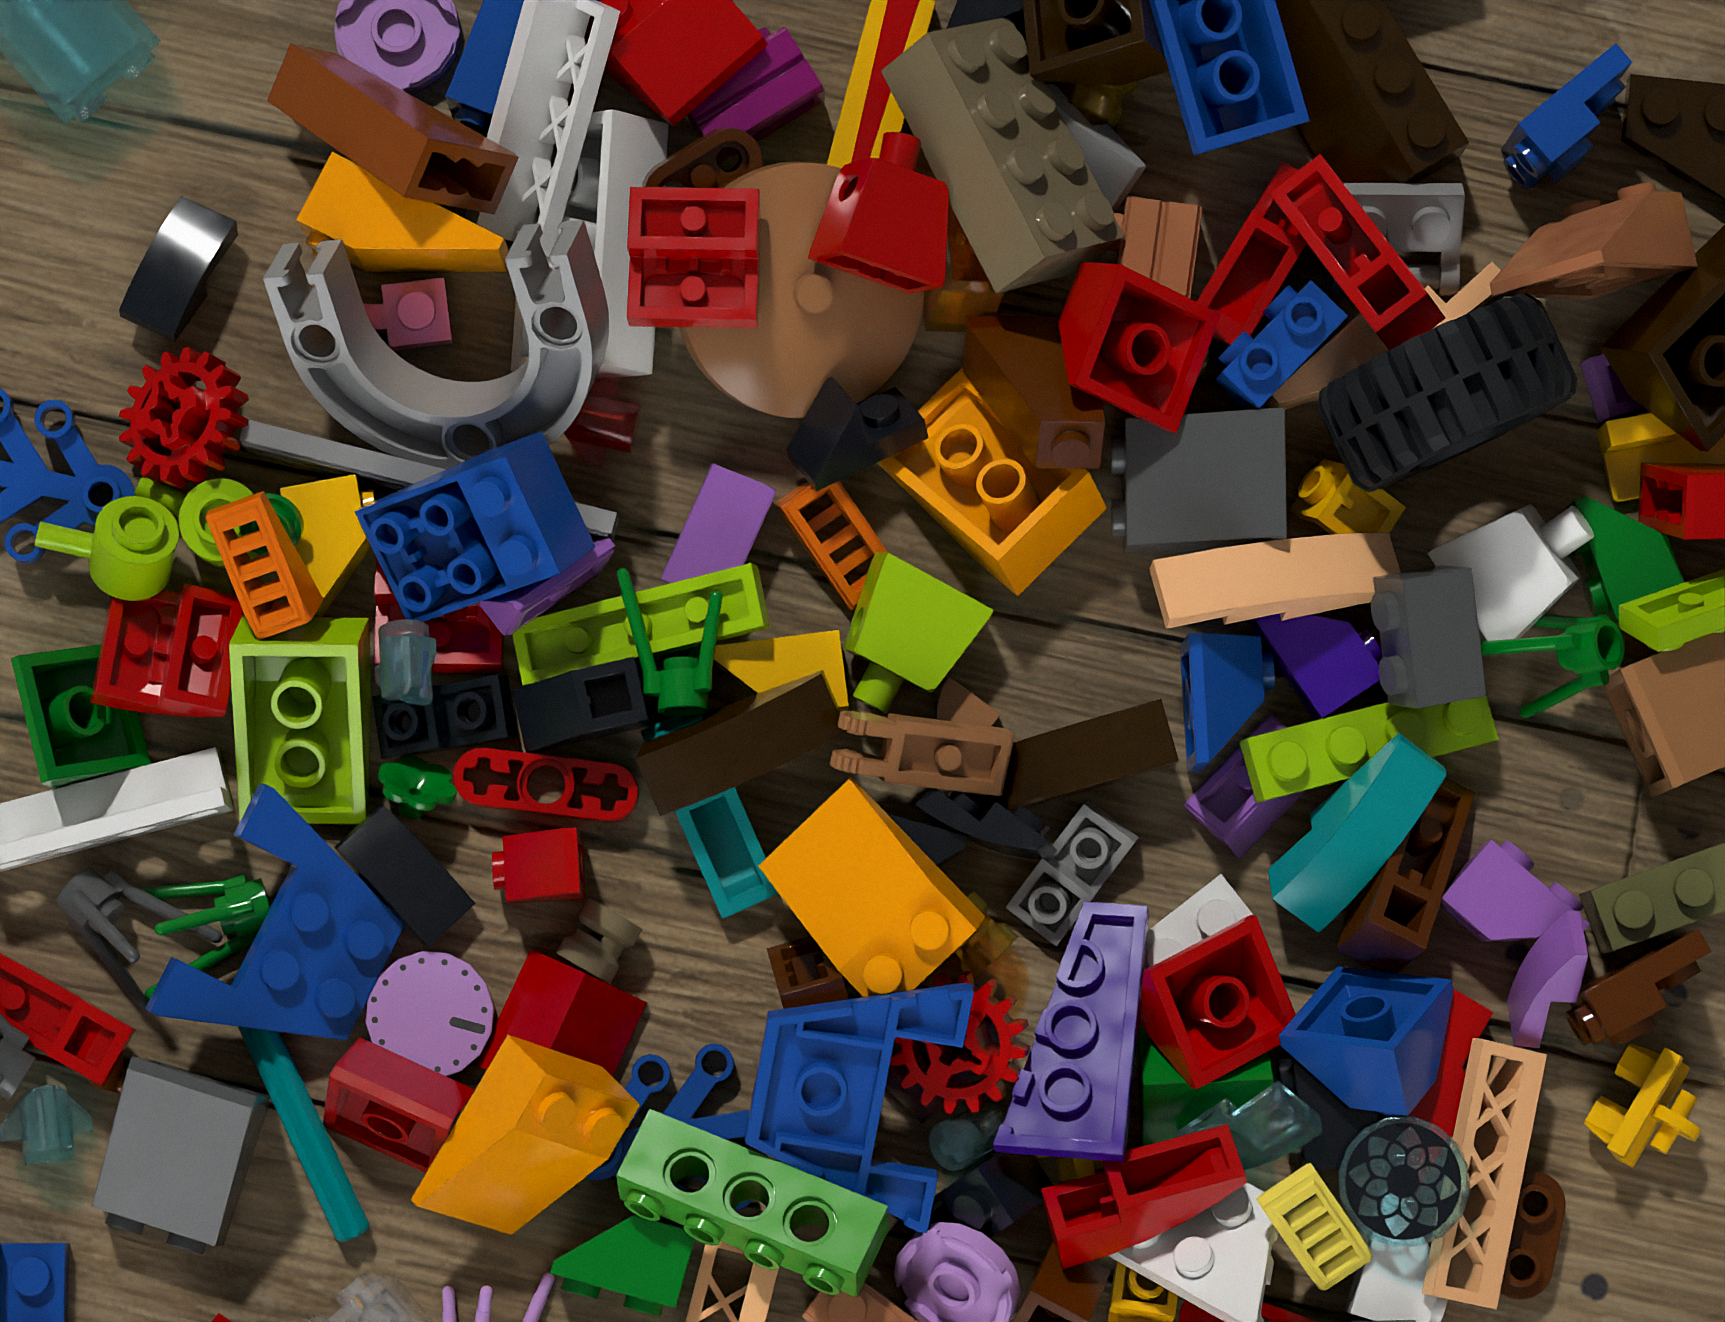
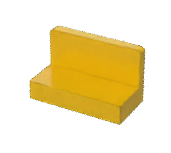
[1597,413,1725,503]

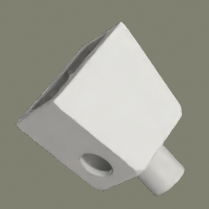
[1427,504,1594,641]

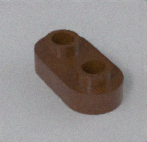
[642,127,762,188]
[1500,1171,1566,1300]

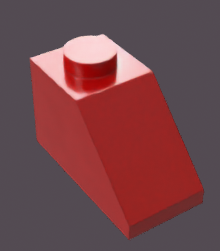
[492,827,587,904]

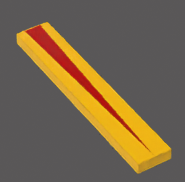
[826,0,936,168]

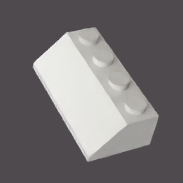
[511,109,669,379]

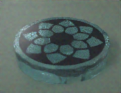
[1339,1116,1471,1247]

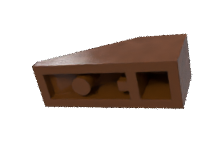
[1336,777,1475,973]

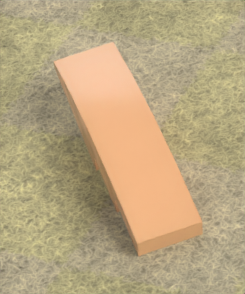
[1266,262,1501,410]
[1149,532,1401,629]

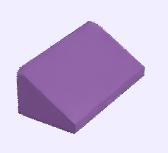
[660,464,776,583]
[478,536,615,636]
[1183,714,1305,858]

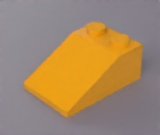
[296,152,509,273]
[877,368,1107,596]
[758,777,985,997]
[411,1035,640,1235]

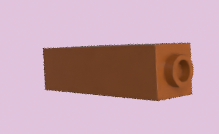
[267,43,519,215]

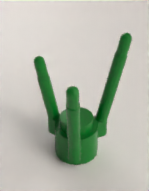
[617,568,723,717]
[1480,615,1624,718]
[139,875,271,1000]

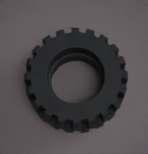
[1318,293,1577,492]

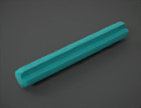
[238,1027,369,1242]

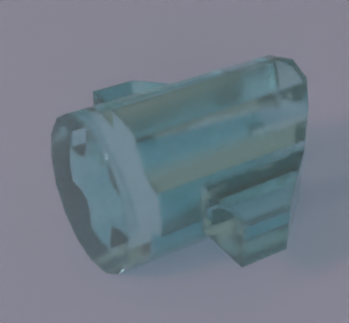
[375,619,436,706]
[0,1084,93,1166]
[929,1099,1005,1171]

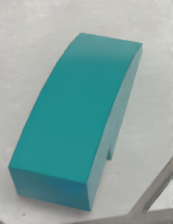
[640,715,779,919]
[1268,733,1447,933]

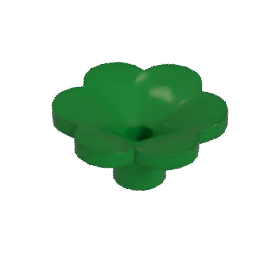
[378,756,457,819]

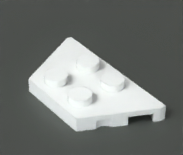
[1108,1183,1279,1322]

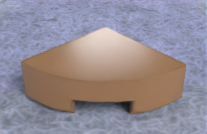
[937,676,1000,726]

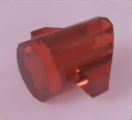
[563,376,642,468]

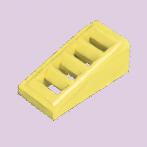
[1256,1162,1373,1290]

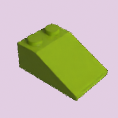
[229,617,372,824]

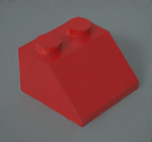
[584,0,768,127]

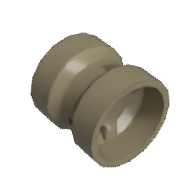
[555,897,643,985]

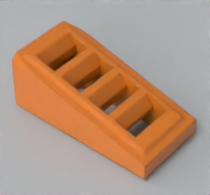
[773,480,887,611]
[205,491,323,639]

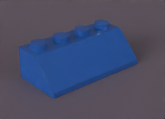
[1149,0,1310,155]

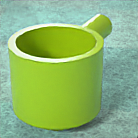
[134,476,258,568]
[34,496,179,601]

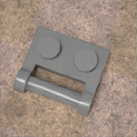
[1329,183,1465,296]

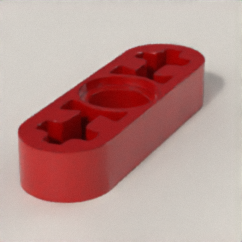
[453,747,639,823]

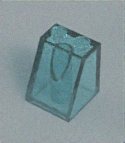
[0,0,160,124]

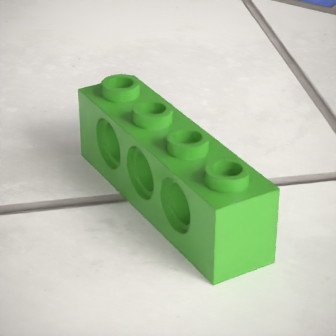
[616,1108,888,1297]

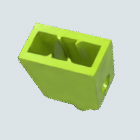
[844,551,994,714]

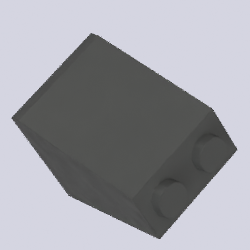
[1110,408,1287,553]
[92,1056,271,1254]

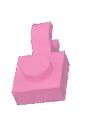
[363,277,453,351]

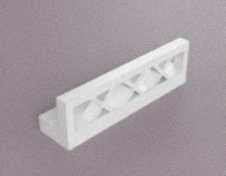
[464,0,620,256]
[0,747,234,872]

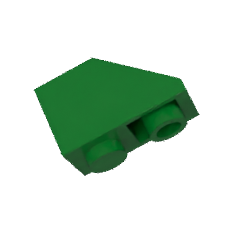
[1565,496,1684,625]
[550,1214,696,1316]

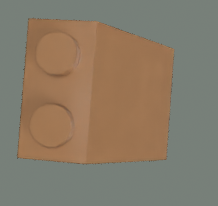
[1602,632,1725,798]

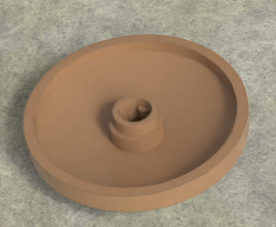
[679,161,925,418]

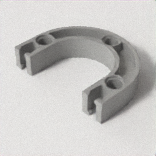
[263,220,609,469]

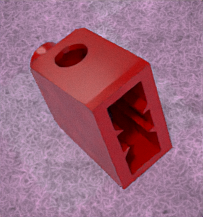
[808,132,949,294]
[1638,462,1725,540]

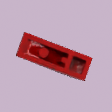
[1269,154,1446,350]

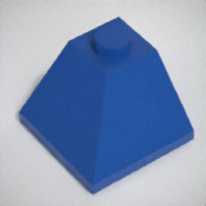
[1179,633,1275,773]
[1279,966,1454,1116]

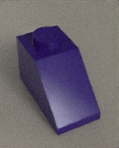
[1246,613,1383,721]

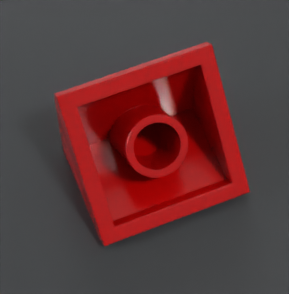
[1139,915,1296,1089]
[476,949,647,1077]
[323,1037,475,1173]

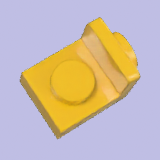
[1290,459,1406,535]

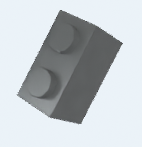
[1371,565,1487,708]

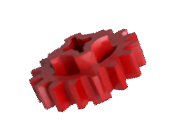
[119,347,249,489]
[890,970,1031,1114]

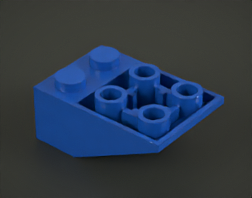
[355,431,595,627]

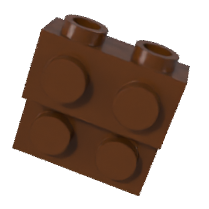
[1565,929,1712,1046]

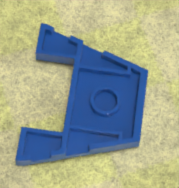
[145,783,405,1040]
[745,983,974,1233]

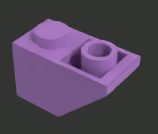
[1440,839,1590,943]

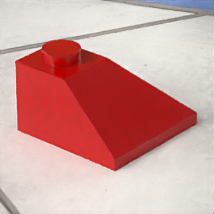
[1058,262,1221,433]

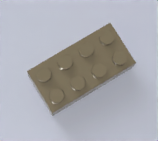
[881,16,1125,294]

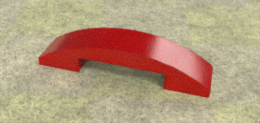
[0,952,136,1086]

